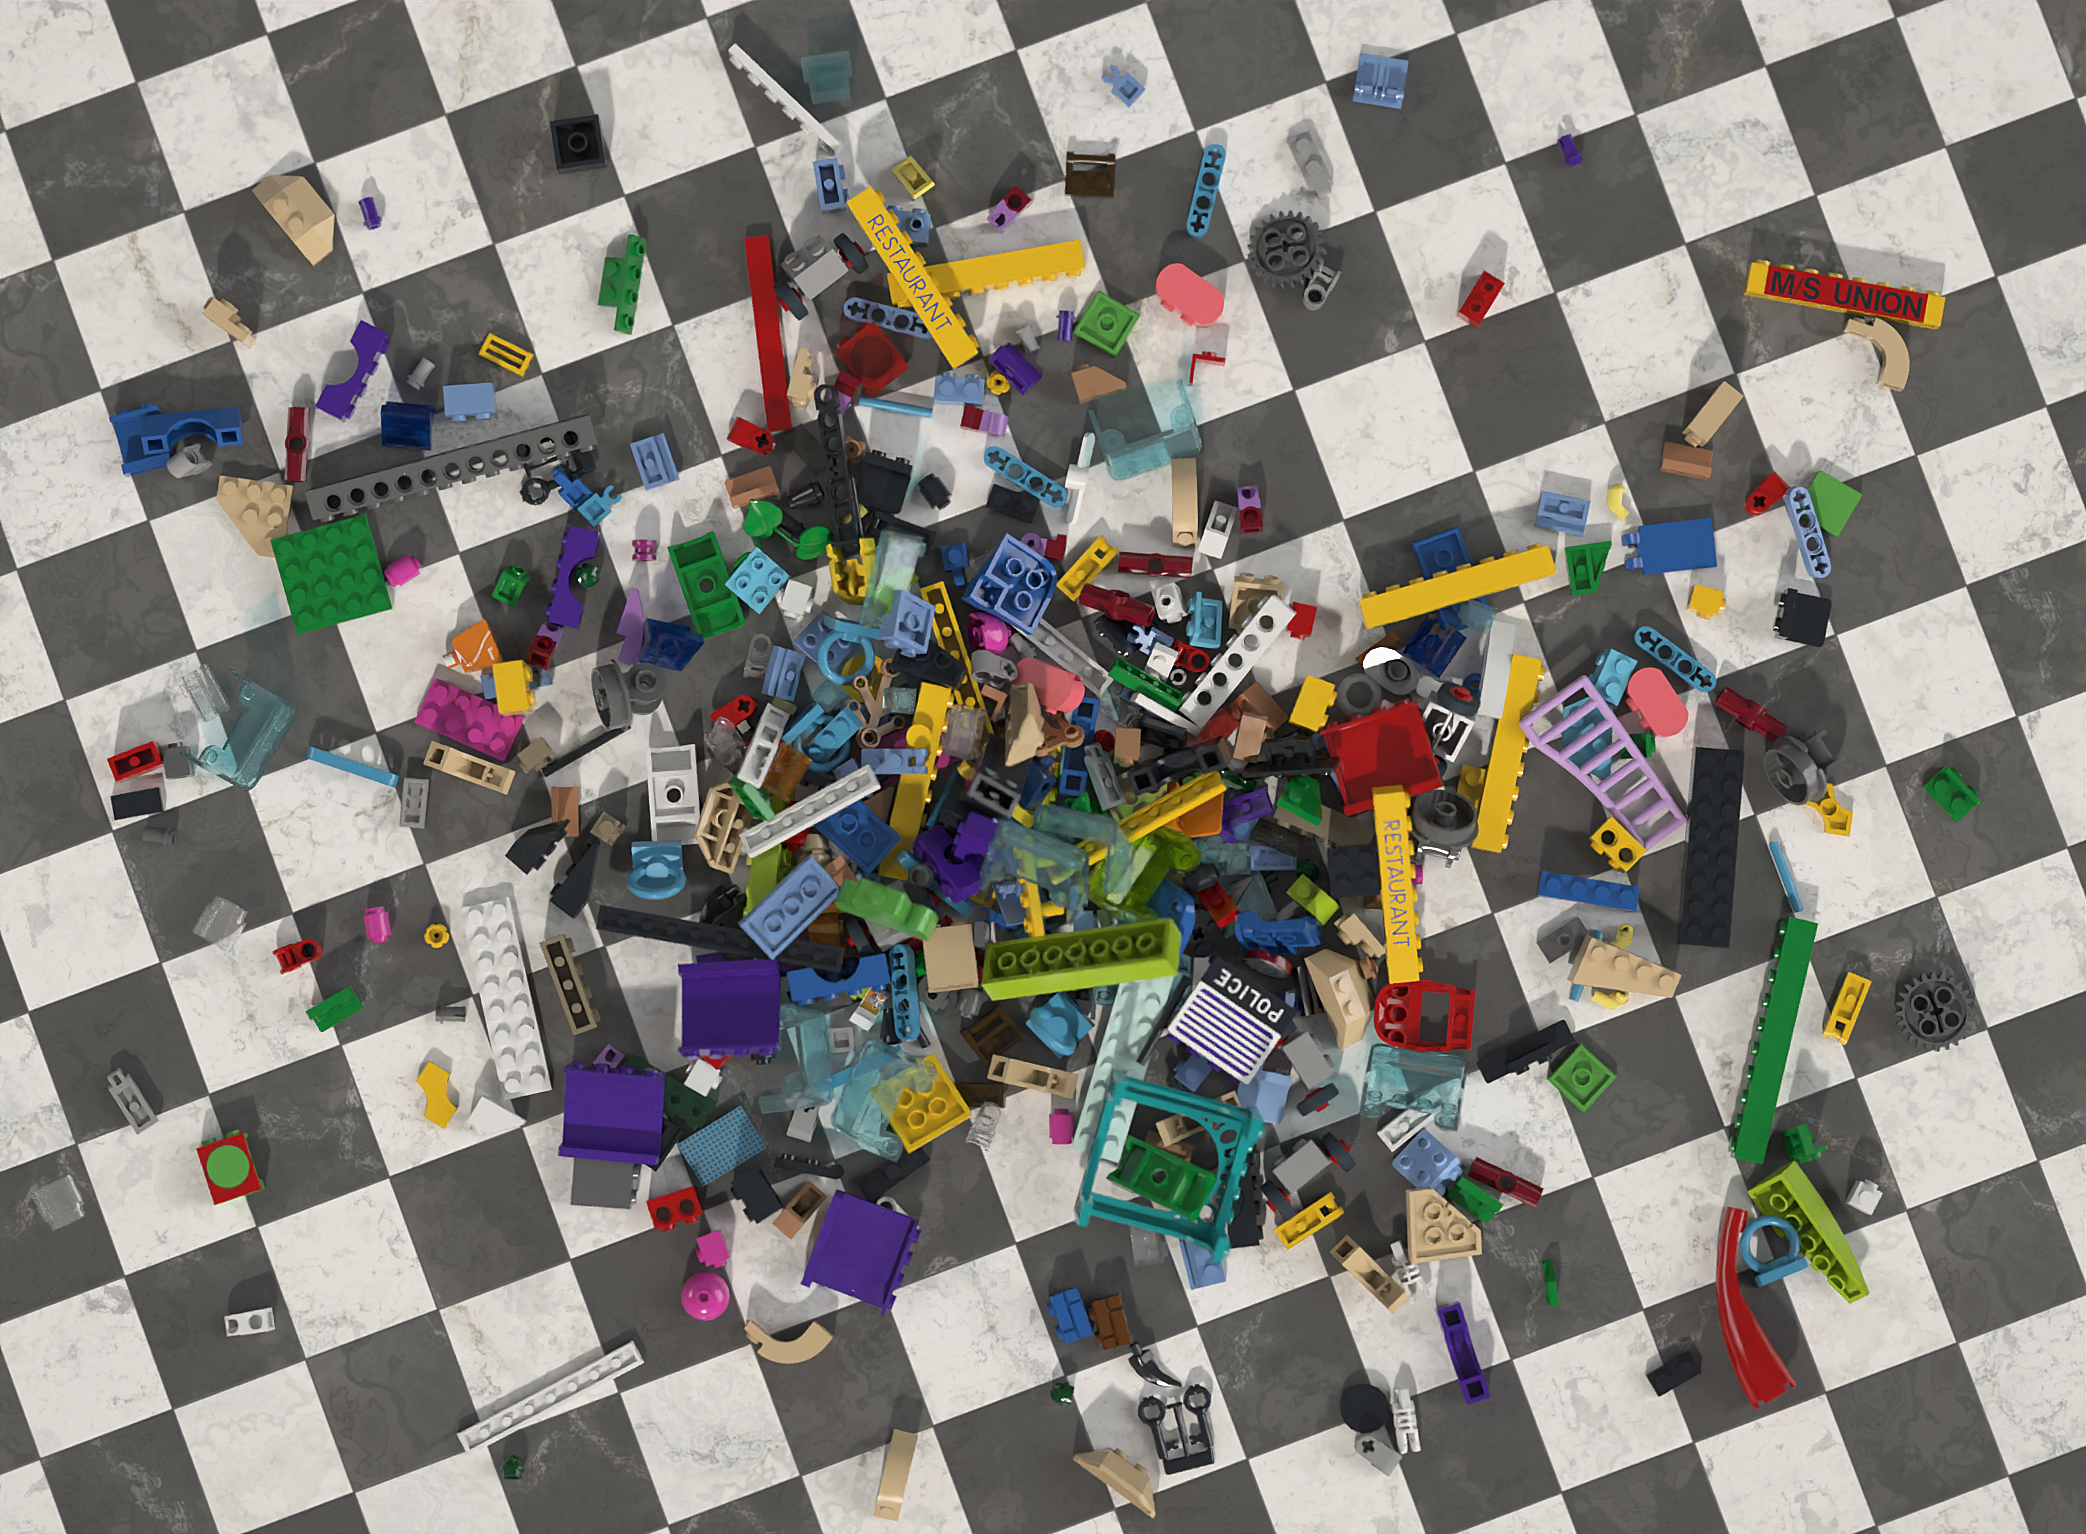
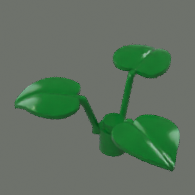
[730,499,834,576]

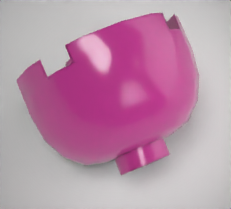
[967,611,1011,656]
[680,1271,730,1321]

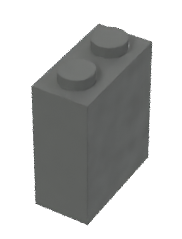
[570,1158,639,1209]

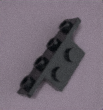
[1242,736,1341,779]
[1476,1020,1575,1084]

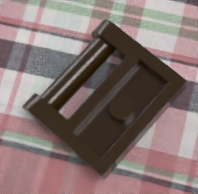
[1065,151,1115,198]
[959,1002,1025,1067]

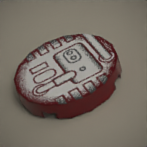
[1243,949,1292,979]

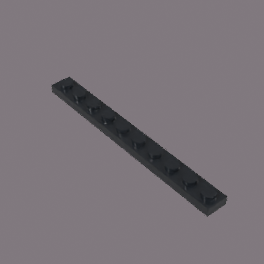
[596,905,845,972]

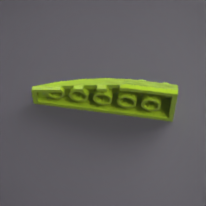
[743,779,796,917]
[1747,1160,1870,1304]

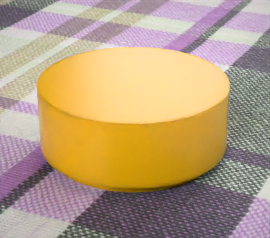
[906,724,931,749]

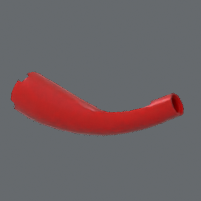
[1716,1206,1797,1410]

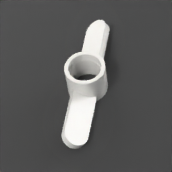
[1065,432,1095,524]

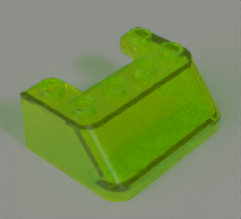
[1083,825,1203,924]

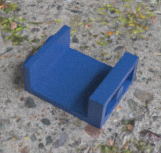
[109,403,173,477]

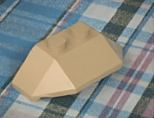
[252,175,335,266]
[1005,683,1044,766]
[694,779,765,874]
[1304,949,1375,1050]
[1072,1448,1156,1518]

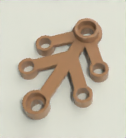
[844,657,913,749]
[994,708,1085,757]

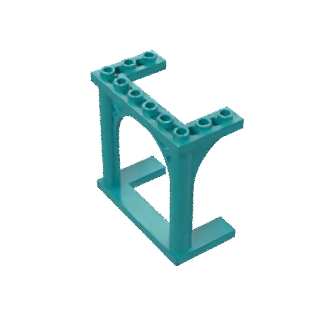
[1073,1068,1265,1263]

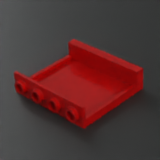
[1320,698,1444,817]

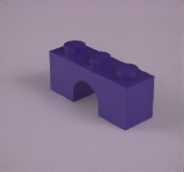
[912,824,983,904]

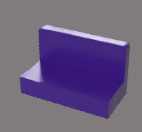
[989,343,1043,395]

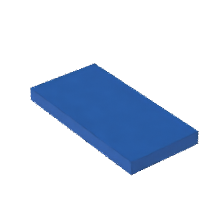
[1412,527,1492,636]

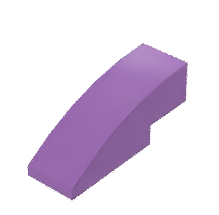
[617,587,645,666]

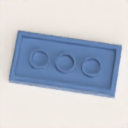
[738,854,841,960]

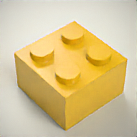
[492,660,537,716]
[1287,674,1338,734]

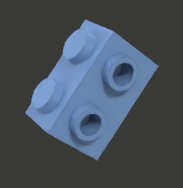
[813,158,849,215]
[886,205,931,247]
[934,372,985,407]
[443,383,497,422]
[1174,1054,1213,1092]

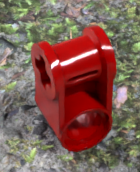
[726,417,775,455]
[1744,471,1790,516]
[1170,639,1210,674]
[709,695,758,736]
[272,939,323,975]

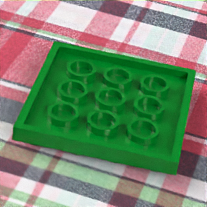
[270,514,392,635]

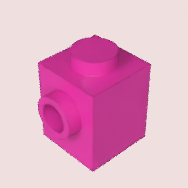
[696,1229,731,1269]

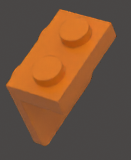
[1163,781,1224,840]

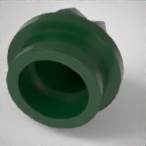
[576,563,601,588]
[1296,859,1321,882]
[1050,1382,1075,1406]
[500,1455,525,1480]

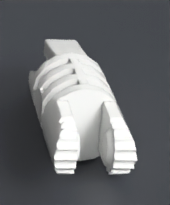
[1391,1240,1430,1305]
[1392,1388,1420,1454]

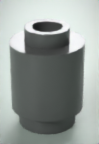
[954,985,985,1019]

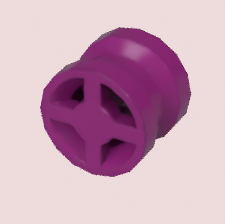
[632,540,657,562]

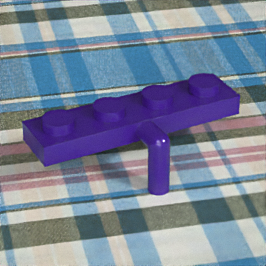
[1180,787,1274,846]

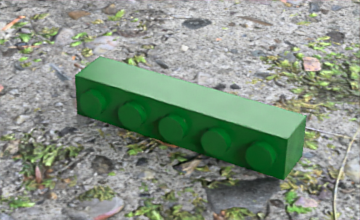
[1107,657,1184,712]

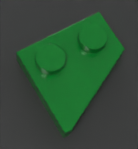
[1564,541,1612,597]
[1276,775,1323,827]

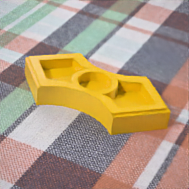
[1803,783,1853,837]
[416,1061,458,1129]

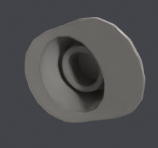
[1363,647,1419,695]

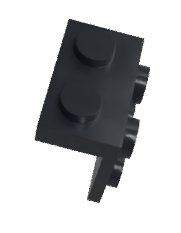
[856,449,914,515]
[1772,588,1832,647]
[1094,592,1161,657]

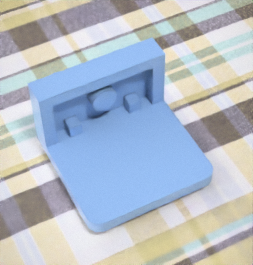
[1237,1065,1292,1124]
[1392,1130,1466,1197]

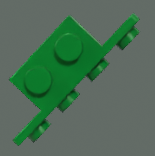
[598,234,646,335]

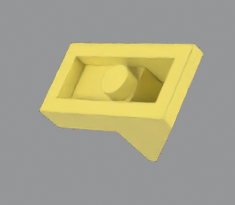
[891,155,935,201]

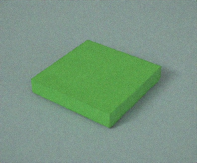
[1073,290,1140,358]
[1796,470,1862,537]
[1547,1043,1617,1113]

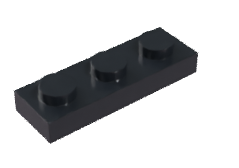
[856,1147,930,1202]

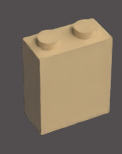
[1682,381,1743,448]
[922,921,978,993]

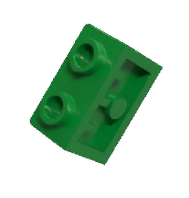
[1922,766,1981,823]
[727,771,776,822]
[305,987,364,1032]
[1781,1124,1828,1164]
[1447,1176,1503,1223]

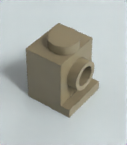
[517,737,558,774]
[590,811,626,846]

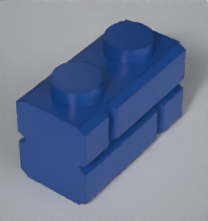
[1047,1287,1094,1344]

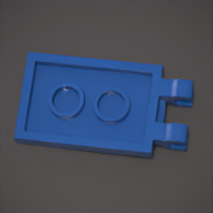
[1621,518,1717,576]
[814,782,902,875]

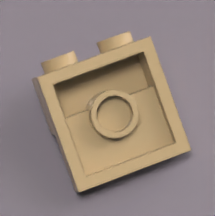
[202,297,256,348]
[787,347,817,409]
[1228,572,1283,630]
[1334,913,1386,958]

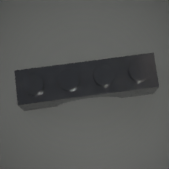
[1127,736,1232,796]
[1218,1148,1264,1249]

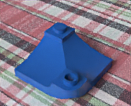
[962,533,1057,635]
[1116,874,1195,960]
[1235,910,1322,956]

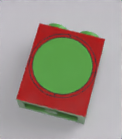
[196,1129,265,1205]

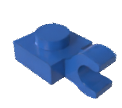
[551,466,593,510]
[941,543,969,588]
[976,906,1020,933]

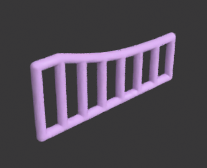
[1519,675,1687,850]

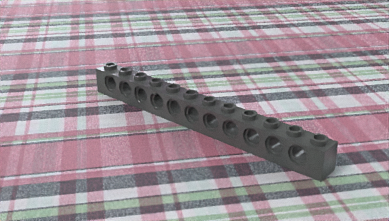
[305,413,599,522]

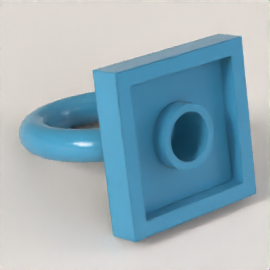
[817,615,881,686]
[781,701,851,773]
[627,841,686,899]
[1026,991,1095,1059]
[1740,1215,1809,1287]

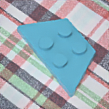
[1561,697,1613,781]

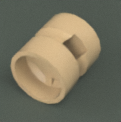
[798,834,830,867]

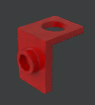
[1188,351,1226,386]

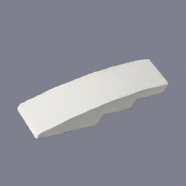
[1476,620,1515,719]
[737,703,790,788]

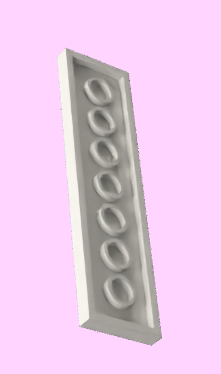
[461,897,553,1101]

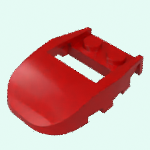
[1374,980,1475,1053]

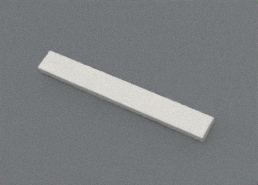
[457,1341,644,1456]

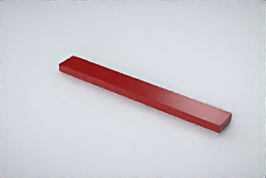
[744,235,793,432]

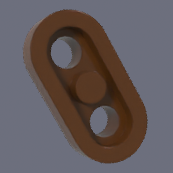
[1355,630,1400,666]

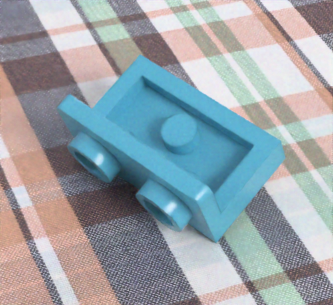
[1186,591,1222,649]
[1585,649,1637,706]

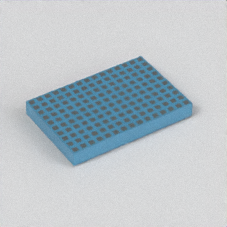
[677,1106,767,1186]

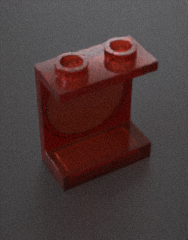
[834,321,910,398]

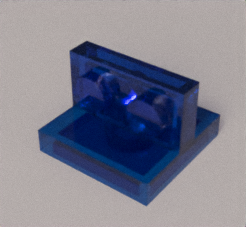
[380,401,435,451]
[1402,612,1467,678]
[637,618,705,672]

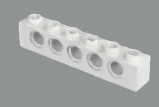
[1179,594,1296,729]

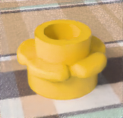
[986,370,1010,395]
[424,924,449,948]

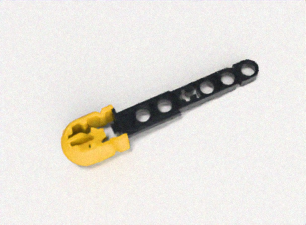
[814,384,880,605]

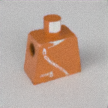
[442,619,505,673]

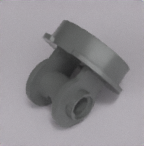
[591,659,667,731]
[1763,729,1846,805]
[1406,790,1479,868]

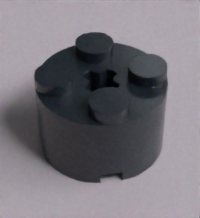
[1183,903,1222,958]

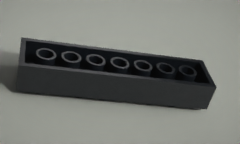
[1677,747,1745,949]

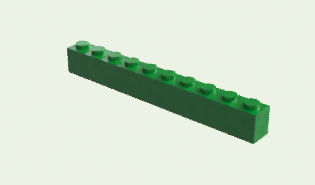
[1728,917,1818,1165]

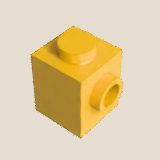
[1686,584,1726,620]

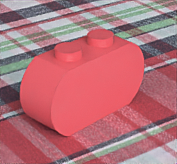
[1156,263,1224,328]
[1011,657,1085,714]
[1625,667,1688,738]

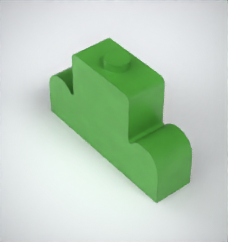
[835,878,938,942]

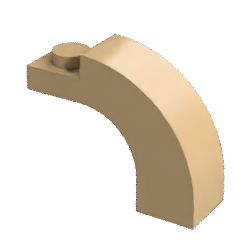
[1843,317,1909,392]
[1171,458,1198,547]
[423,741,515,795]
[987,1055,1078,1099]
[1156,1090,1242,1146]
[1330,1235,1410,1314]
[744,1320,834,1364]
[874,1429,918,1521]

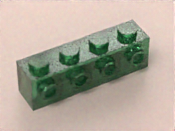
[624,1054,718,1130]

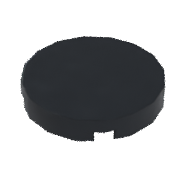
[1340,1384,1389,1433]

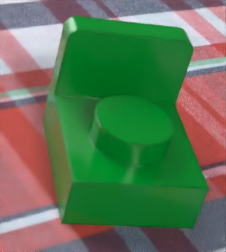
[492,565,531,607]
[1618,732,1656,760]

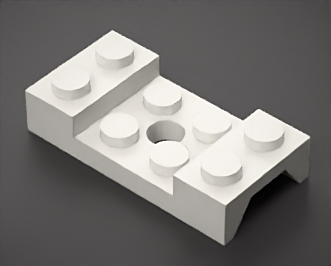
[645,744,700,845]

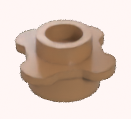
[838,436,866,464]
[1359,955,1379,979]

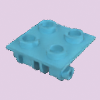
[724,547,791,614]

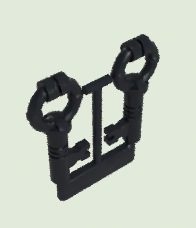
[504,431,596,505]
[1137,1384,1215,1475]

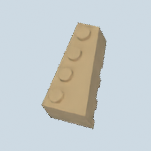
[1567,934,1682,998]

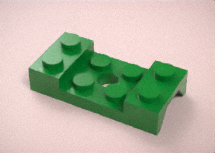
[667,531,747,641]
[1106,1135,1218,1222]

